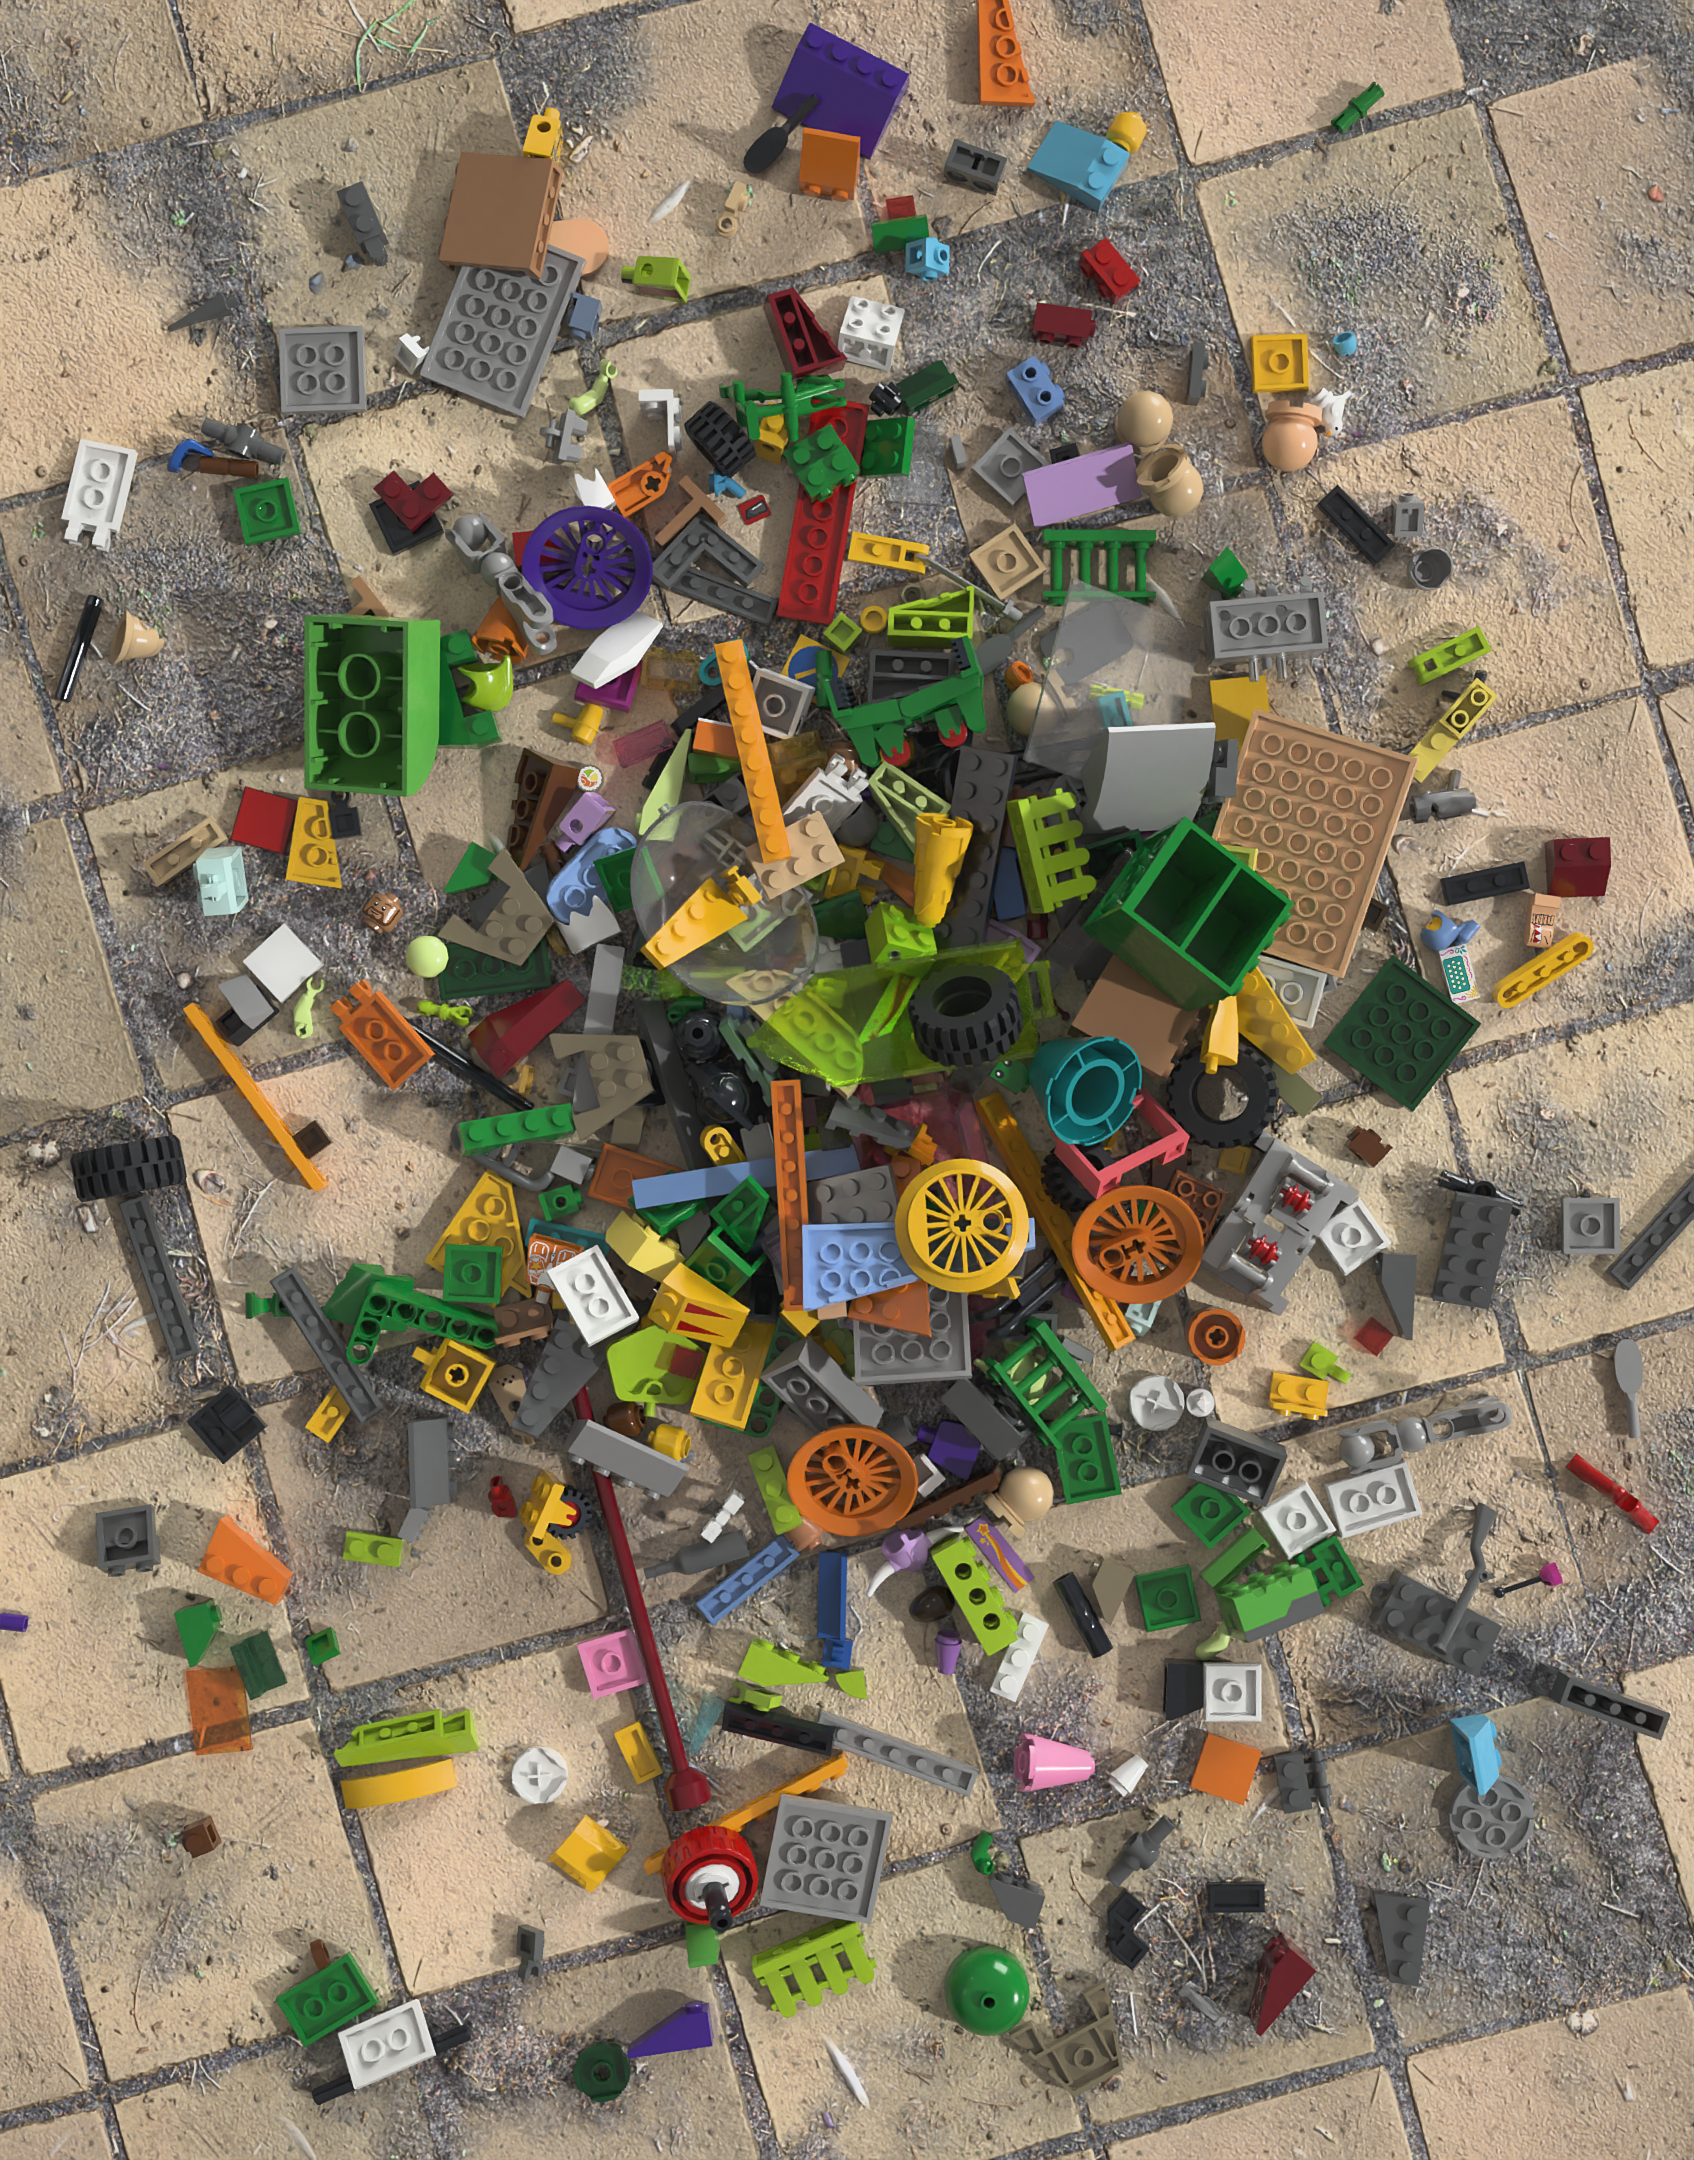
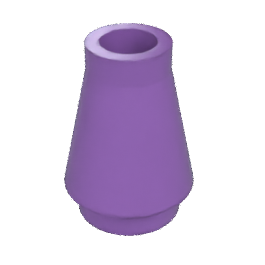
[934,1630,962,1675]

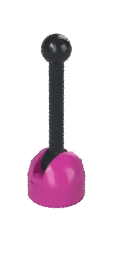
[1494,1562,1563,1598]

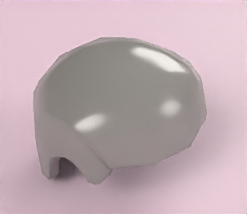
[1407,547,1453,591]

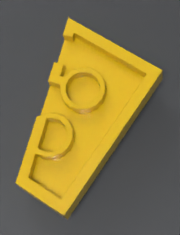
[285,797,343,889]

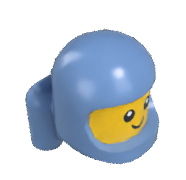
[1420,910,1480,951]

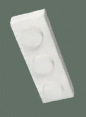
[989,1611,1049,1702]

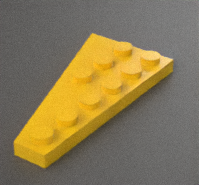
[1209,965,1317,1075]

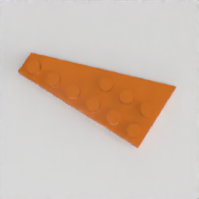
[847,1154,931,1338]

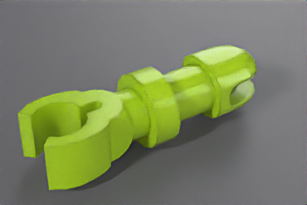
[417,1000,472,1026]

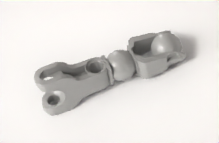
[445,512,557,655]
[1337,1396,1512,1475]

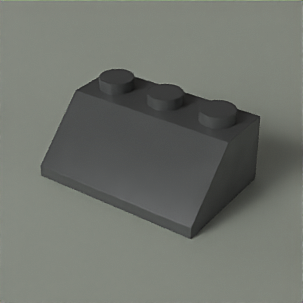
[940,1369,1037,1461]
[408,1415,458,1509]
[1186,1416,1288,1507]

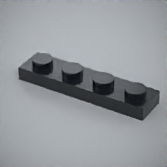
[722,1701,836,1757]

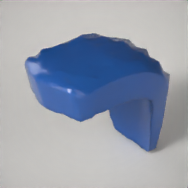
[167,439,214,473]

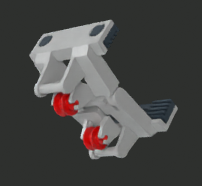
[1200,1130,1359,1316]

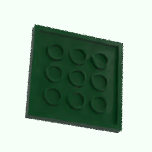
[1322,955,1481,1112]

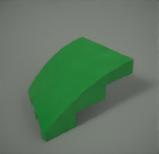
[321,1263,414,1332]

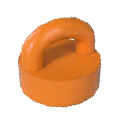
[1004,661,1034,692]

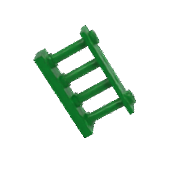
[1041,529,1156,607]
[983,1316,1108,1450]

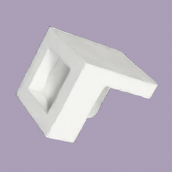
[912,1450,946,1498]

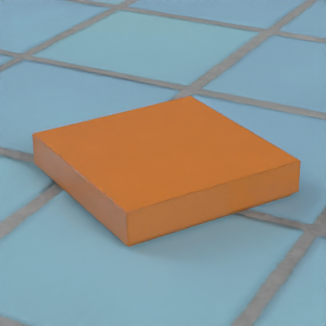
[1189,1731,1262,1805]

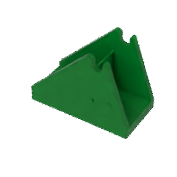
[684,1225,770,1297]

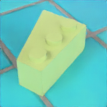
[868,760,951,853]

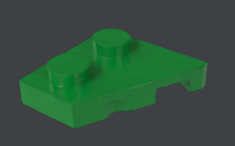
[709,1175,769,1254]

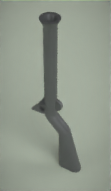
[1431,1502,1498,1655]

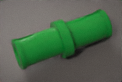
[1331,82,1385,135]

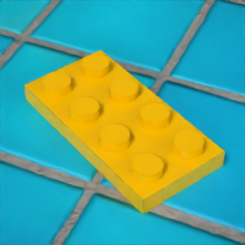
[689,1316,776,1431]

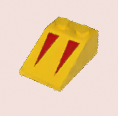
[647,1262,750,1348]

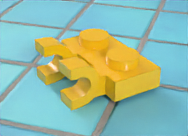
[823,843,885,905]

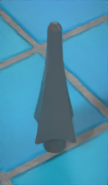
[168,292,240,332]

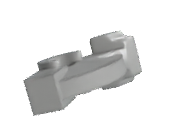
[1178,1981,1226,2027]

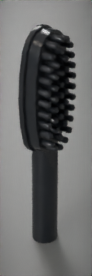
[743,94,820,174]

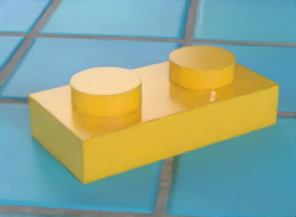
[305,1384,351,1443]

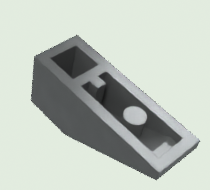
[1372,1252,1417,1340]

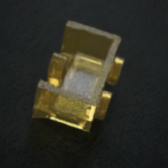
[641,647,701,694]

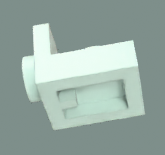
[1123,1300,1162,1337]

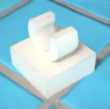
[393,334,430,375]

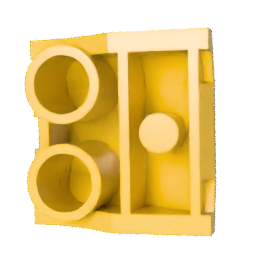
[547,1814,629,1893]

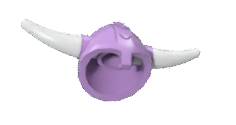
[866,1526,964,1597]

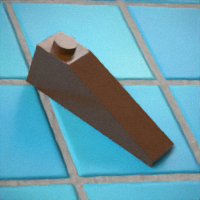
[506,747,581,871]

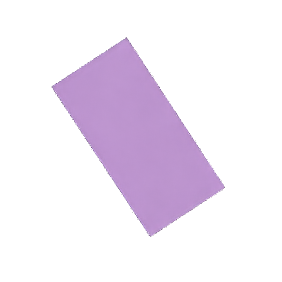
[1021,442,1142,528]

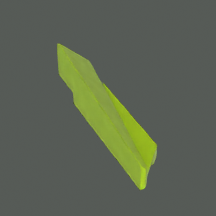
[334,1709,479,1767]

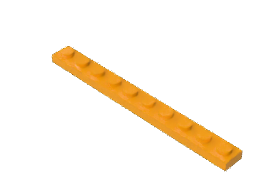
[973,1091,1136,1353]

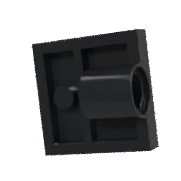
[187,1384,268,1464]

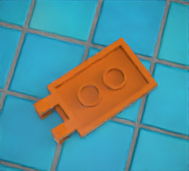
[329,979,435,1091]

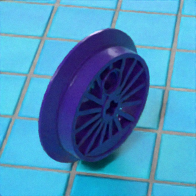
[522,506,653,630]

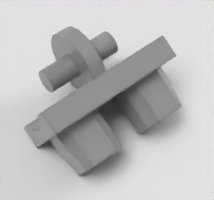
[539,409,588,465]

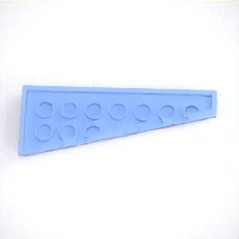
[802,1218,1035,1311]

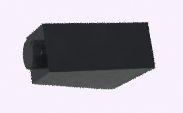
[1162,1658,1232,1721]

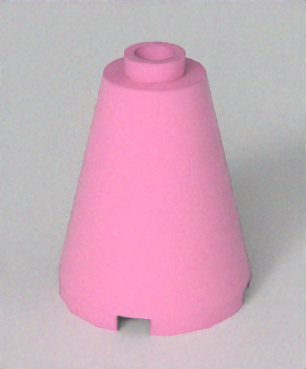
[1014,1733,1095,1792]

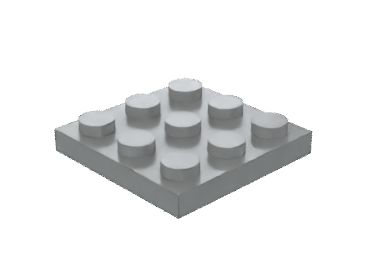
[279,326,367,415]

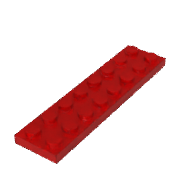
[777,400,870,626]

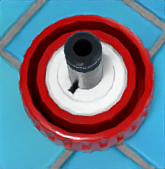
[661,1826,758,1932]

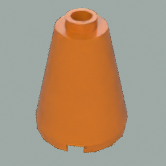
[471,595,528,664]

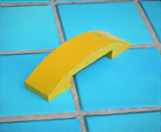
[340,1758,457,1809]

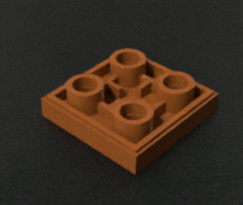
[1159,1169,1228,1244]

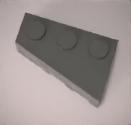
[868,649,955,704]

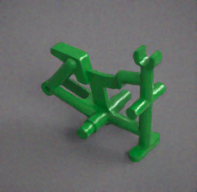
[719,372,847,442]

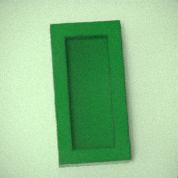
[871,214,929,254]

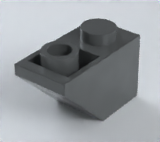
[988,1870,1045,1929]

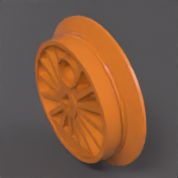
[1072,1185,1204,1304]
[787,1423,918,1536]

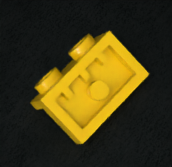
[1267,1372,1329,1420]

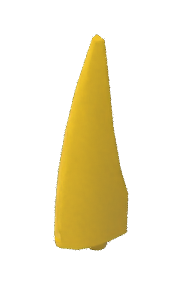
[1200,996,1238,1074]

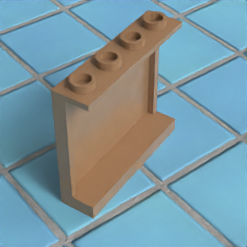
[438,152,563,279]
[1067,954,1210,1085]

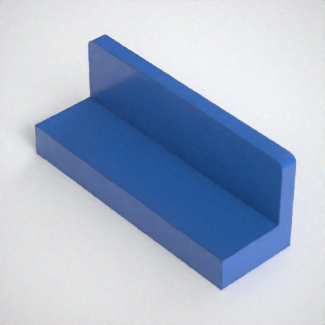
[817,1551,847,1642]

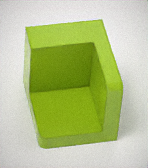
[823,612,863,656]

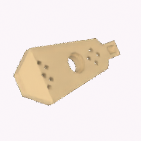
[488,1363,536,1448]

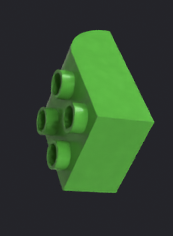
[304,614,440,797]

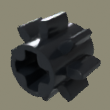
[868,381,903,417]

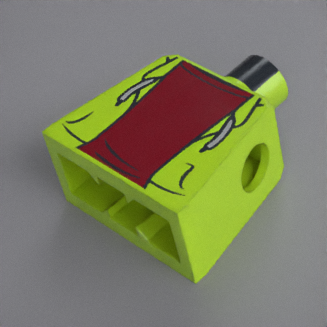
[621,256,691,304]

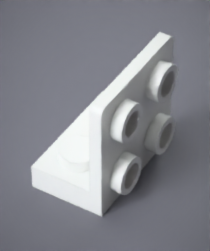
[837,296,905,371]
[639,389,682,459]

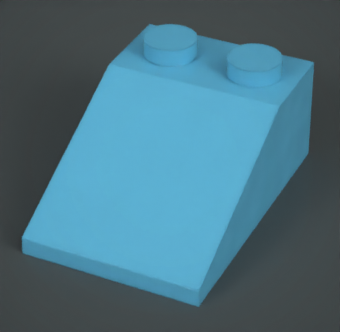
[1027,121,1130,212]
[1450,1714,1502,1796]

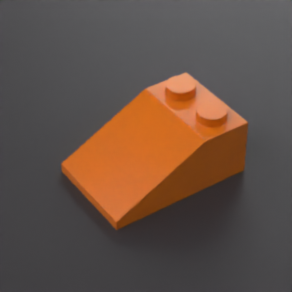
[799,127,860,202]

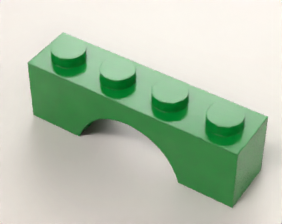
[455,1103,576,1157]

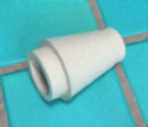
[1107,1754,1148,1797]

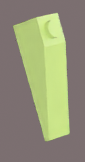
[635,728,693,843]

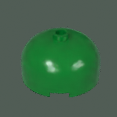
[944,1944,1030,2036]

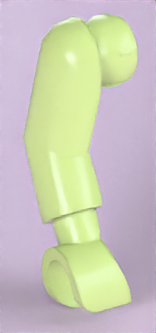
[568,359,618,415]
[293,977,325,1039]
[1195,1619,1230,1661]

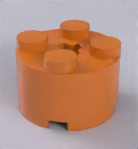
[1184,1307,1245,1366]

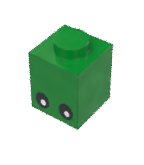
[988,1053,1031,1095]

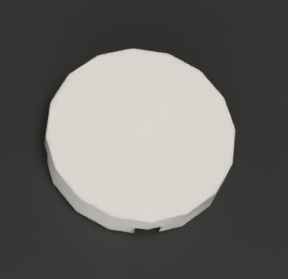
[1128,1374,1185,1431]
[511,1746,568,1804]

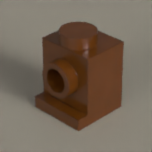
[1344,1125,1393,1168]
[182,1815,221,1859]

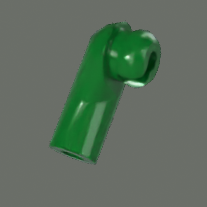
[667,996,707,1023]
[970,1830,994,1875]

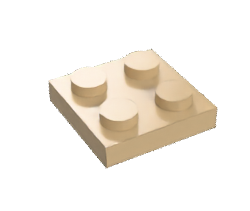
[968,523,1047,602]

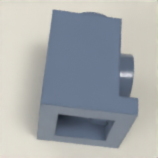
[567,292,603,341]

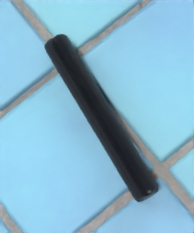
[54,595,104,703]

